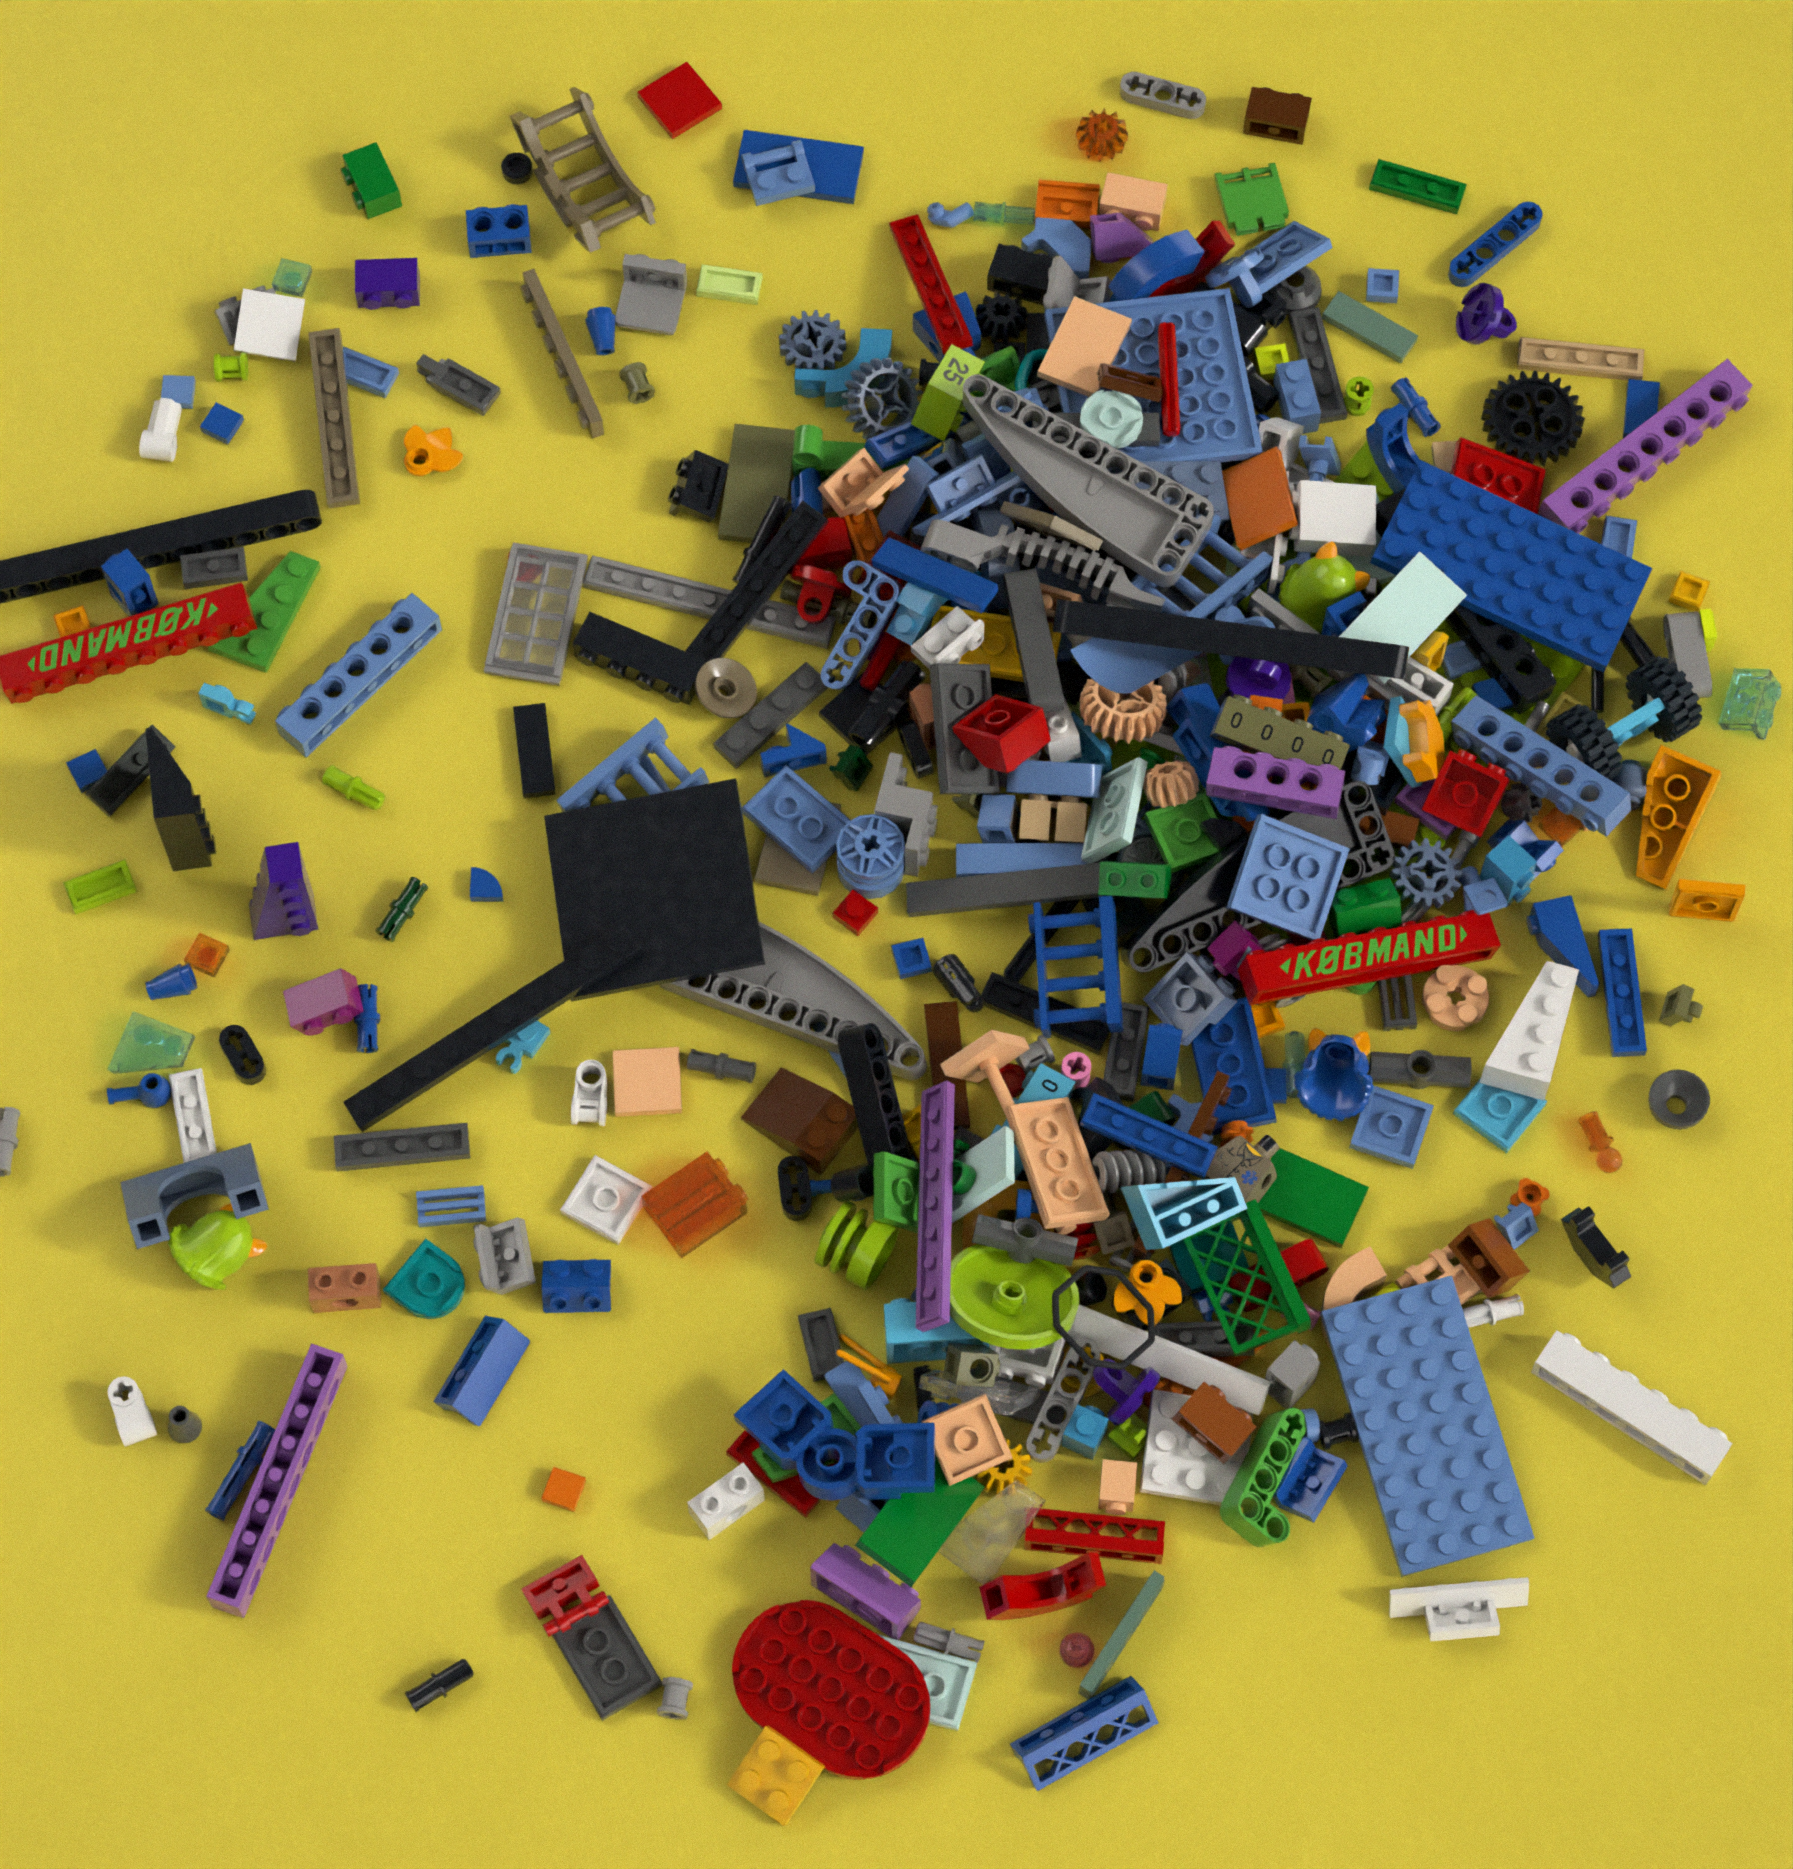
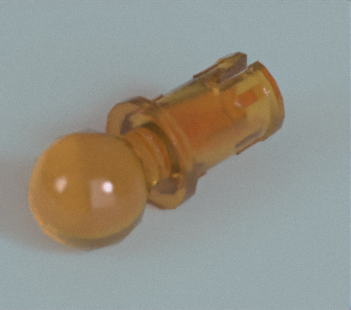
[1578,1111,1623,1173]

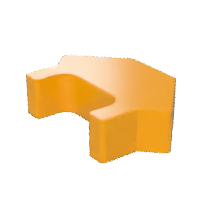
[1399,700,1445,783]

